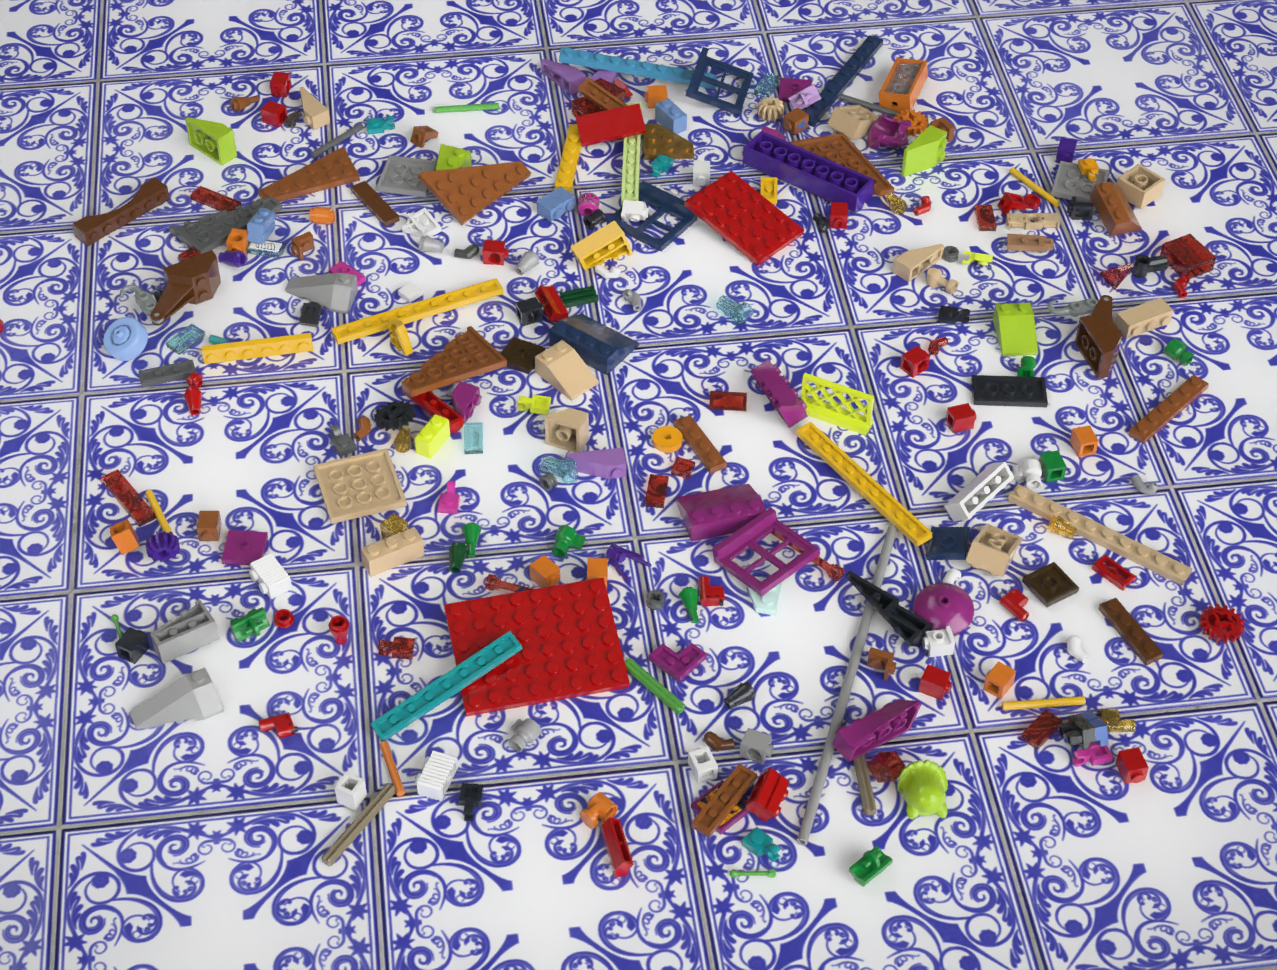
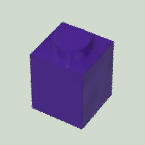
[1055,137,1077,163]

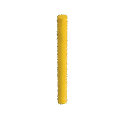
[1009,167,1060,207]
[145,490,174,535]
[1002,696,1086,711]

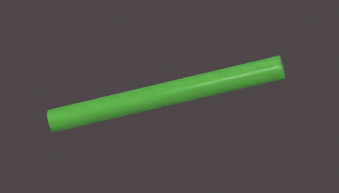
[435,103,499,113]

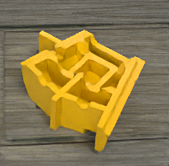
[386,320,413,355]

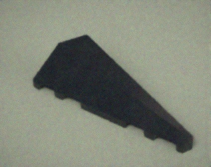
[845,571,932,647]

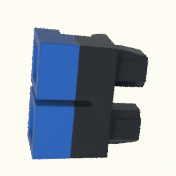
[1059,711,1109,750]

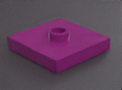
[778,78,812,102]
[221,530,268,565]

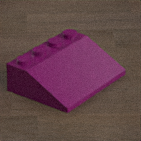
[675,484,766,542]

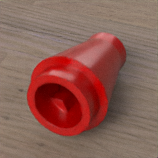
[184,387,202,415]
[328,615,349,645]

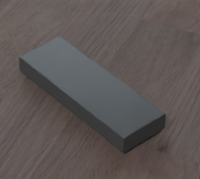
[138,360,196,388]

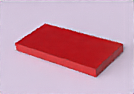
[576,103,646,147]

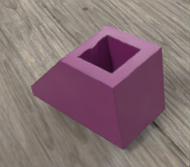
[451,381,482,424]

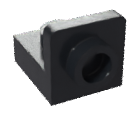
[1067,196,1094,220]
[299,302,324,327]

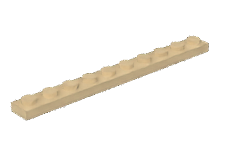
[1008,484,1192,585]

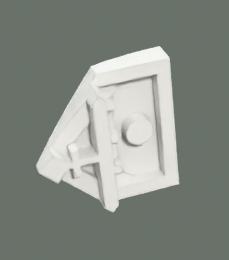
[402,208,442,237]

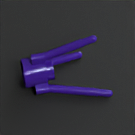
[606,544,652,581]

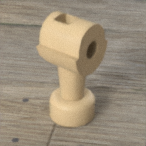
[926,268,959,294]

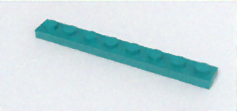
[370,631,522,742]

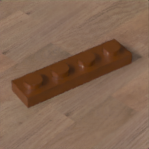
[1098,598,1164,666]

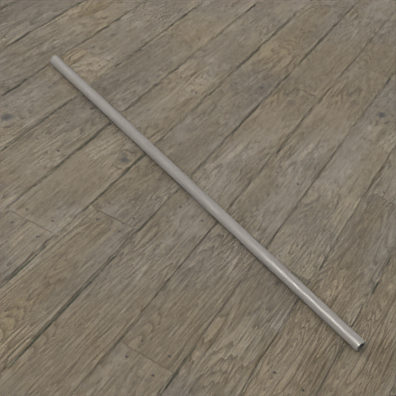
[797,526,897,846]

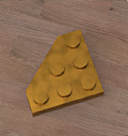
[643,123,694,160]

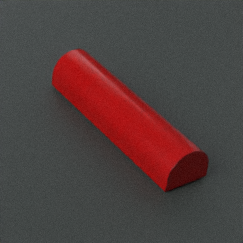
[403,390,464,433]

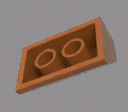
[1090,182,1142,237]

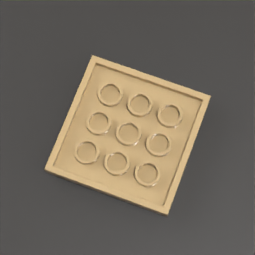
[313,448,407,524]

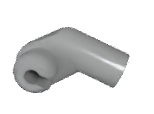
[623,289,642,311]
[1131,475,1158,495]

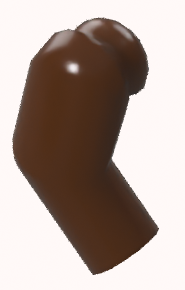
[704,731,734,751]

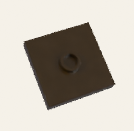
[500,337,545,374]
[1022,562,1079,607]

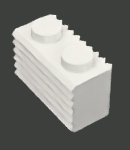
[249,553,292,599]
[415,750,458,801]

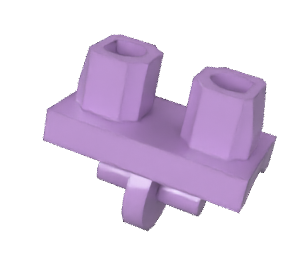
[788,84,821,109]

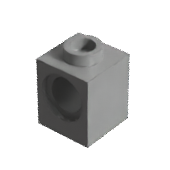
[740,728,774,764]

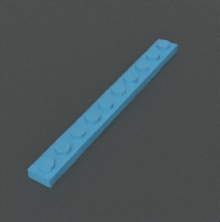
[559,47,717,90]

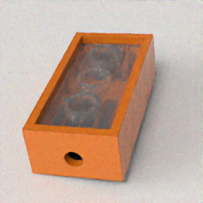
[879,58,928,112]

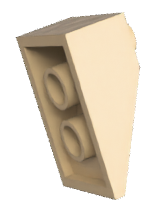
[828,105,879,140]
[535,340,599,401]
[965,524,1023,577]

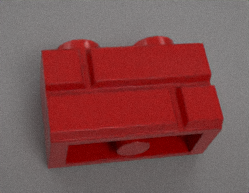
[745,768,790,821]

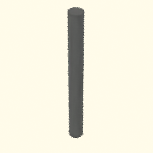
[839,94,900,117]
[311,123,364,158]

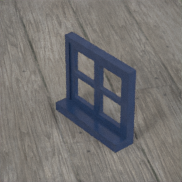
[685,47,754,116]
[607,181,697,252]

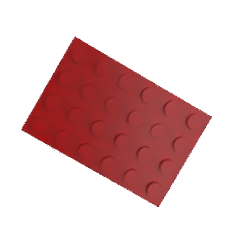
[684,170,804,266]

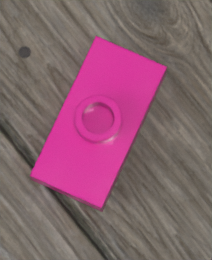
[329,261,366,286]

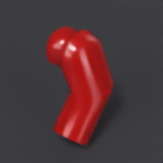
[1173,275,1190,298]

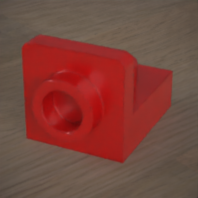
[997,192,1028,215]

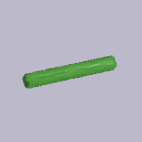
[624,658,685,714]

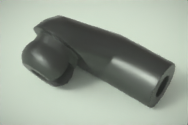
[454,244,480,259]

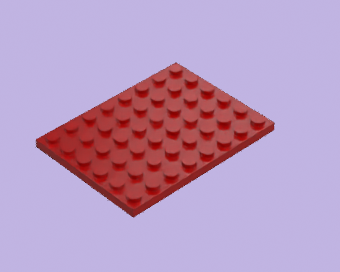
[444,577,630,717]

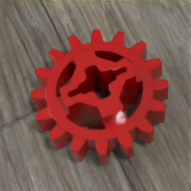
[1199,604,1245,644]

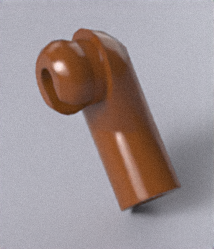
[353,416,371,441]

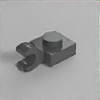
[330,424,357,457]

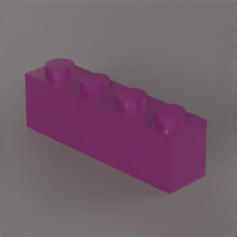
[750,359,808,428]
[832,699,922,762]

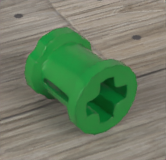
[1018,356,1037,377]

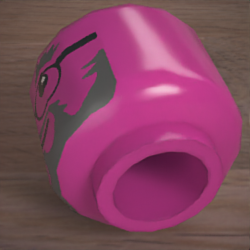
[577,193,600,216]

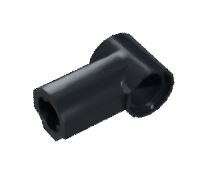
[1132,255,1168,278]

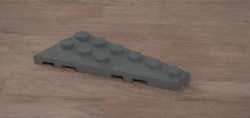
[169,196,282,255]

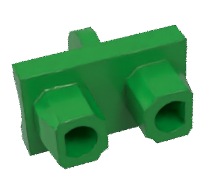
[230,607,270,642]
[849,846,893,887]

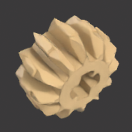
[757,97,784,122]

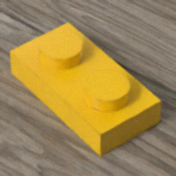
[760,177,777,204]

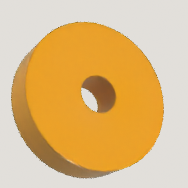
[653,426,683,453]

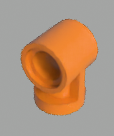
[580,792,618,829]

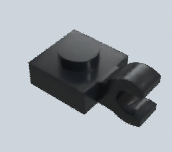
[938,305,970,325]
[459,783,484,822]

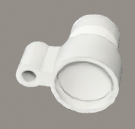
[1012,459,1042,490]

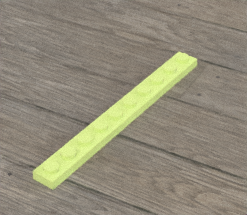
[621,102,642,205]

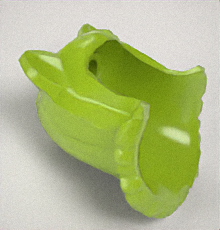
[897,760,948,819]

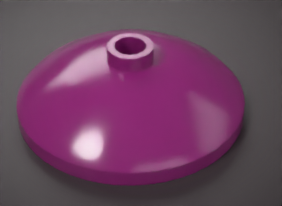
[913,583,974,636]

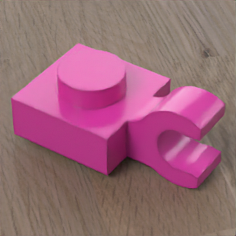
[438,481,460,514]
[1072,742,1113,767]

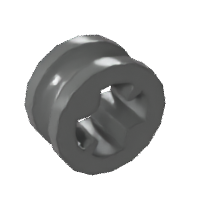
[942,246,959,262]
[539,472,558,491]
[646,590,664,610]

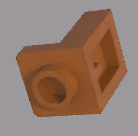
[930,117,955,142]
[410,126,439,148]
[291,231,314,261]
[867,647,897,681]

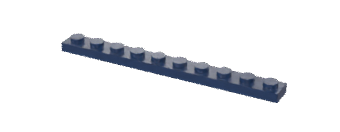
[805,35,883,127]

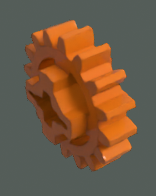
[894,109,929,137]

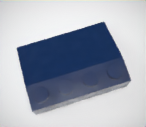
[549,314,639,375]

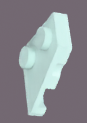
[747,576,782,616]

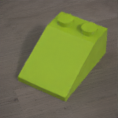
[185,117,237,166]
[901,125,948,177]
[993,303,1038,356]

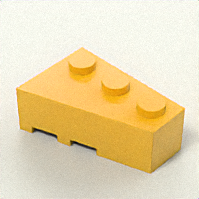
[571,220,633,270]

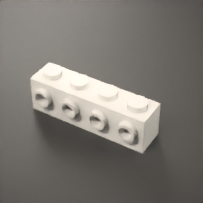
[944,462,1014,522]

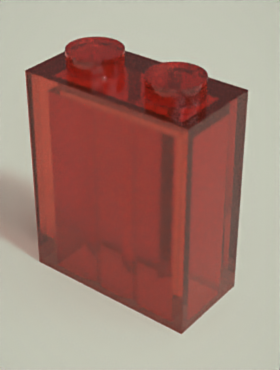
[1160,234,1216,279]

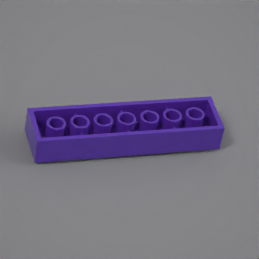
[742,131,874,213]

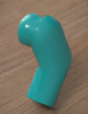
[209,335,228,345]

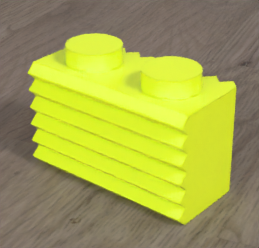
[414,414,450,459]

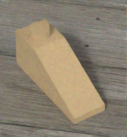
[300,86,330,130]
[893,244,944,282]

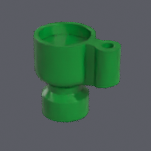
[1164,339,1194,366]
[552,525,586,558]

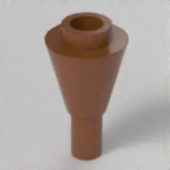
[230,95,259,113]

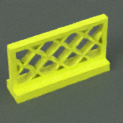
[801,373,874,436]

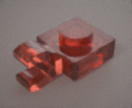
[378,637,415,660]

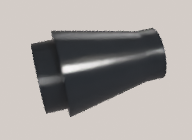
[724,681,756,710]

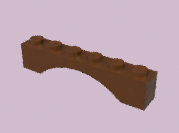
[72,177,170,246]

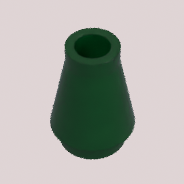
[449,542,468,573]

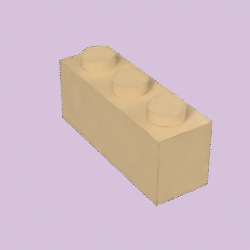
[1115,297,1173,339]
[360,527,424,577]

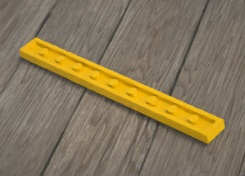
[331,278,504,344]
[796,422,933,547]

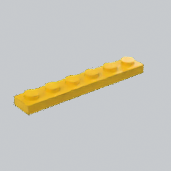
[555,124,582,192]
[202,333,313,364]

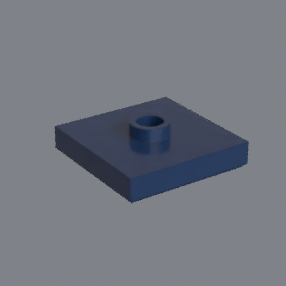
[926,527,971,560]

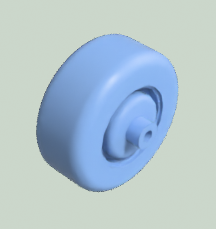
[103,317,148,361]

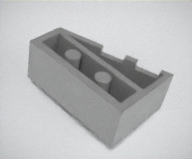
[150,599,220,664]

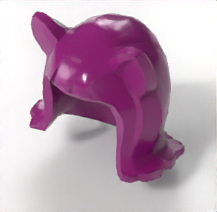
[867,112,911,149]

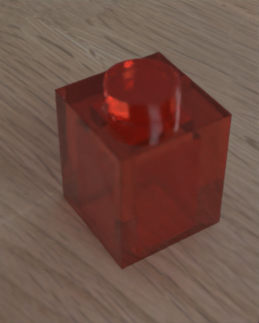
[867,751,906,783]

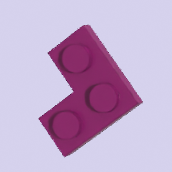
[649,643,707,682]

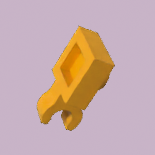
[1078,158,1099,181]

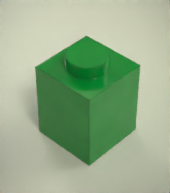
[1039,450,1067,483]

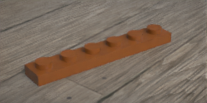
[1128,375,1209,444]

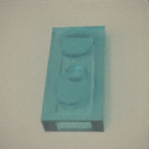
[754,72,781,98]

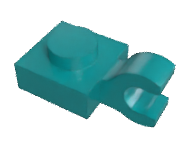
[366,116,395,135]
[651,154,674,178]
[742,827,780,862]

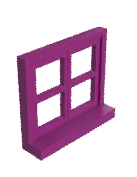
[712,507,820,596]

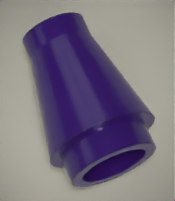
[218,250,246,268]

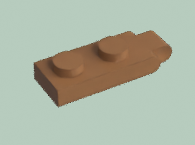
[1007,233,1054,252]

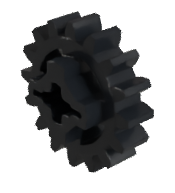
[374,400,415,431]

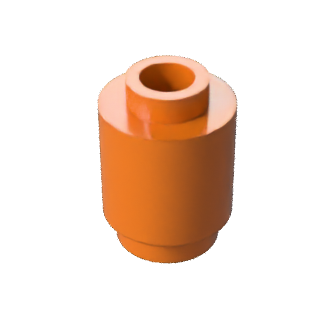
[309,207,336,225]

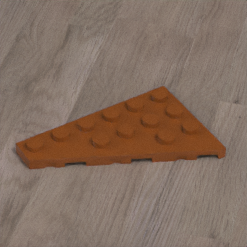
[789,133,894,196]
[417,161,532,225]
[402,326,507,397]

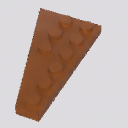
[258,147,360,202]

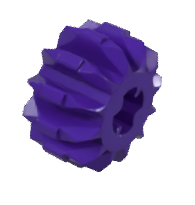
[145,530,180,562]

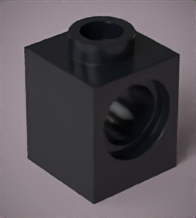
[516,297,544,327]

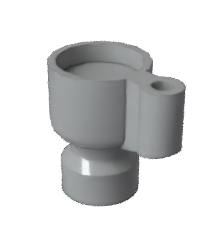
[508,718,542,752]

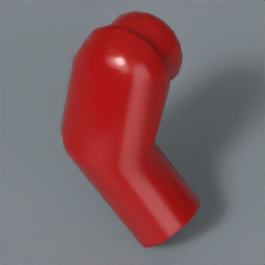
[913,196,932,216]

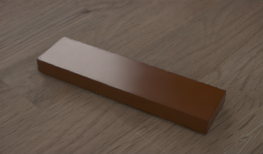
[351,181,400,227]

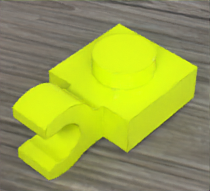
[962,251,993,266]
[518,395,551,415]

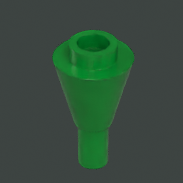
[462,522,481,558]
[679,587,699,623]

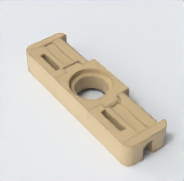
[1006,213,1060,230]

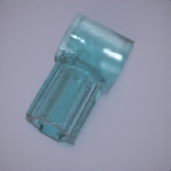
[716,295,754,325]
[540,455,578,484]

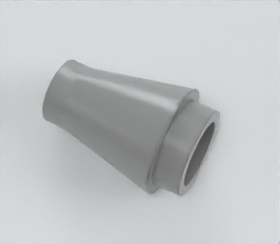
[418,235,445,253]
[515,251,539,275]

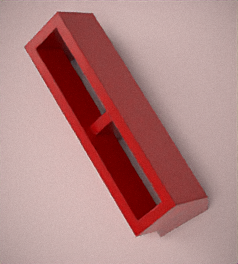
[535,285,568,323]
[601,817,634,878]

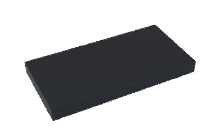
[971,375,1048,408]

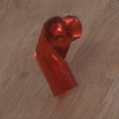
[928,337,948,355]

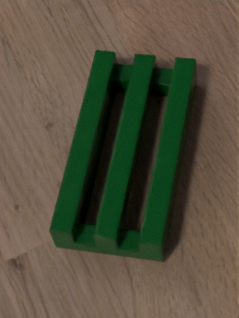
[560,286,599,308]

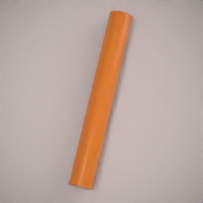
[380,741,405,796]

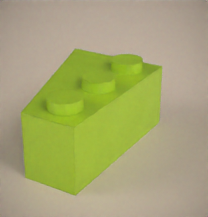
[435,144,472,171]

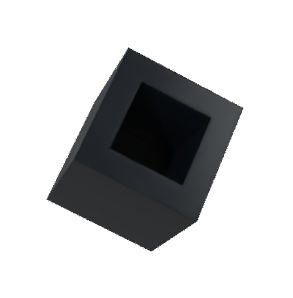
[115,627,150,664]

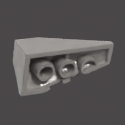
[285,273,358,314]
[129,667,224,730]

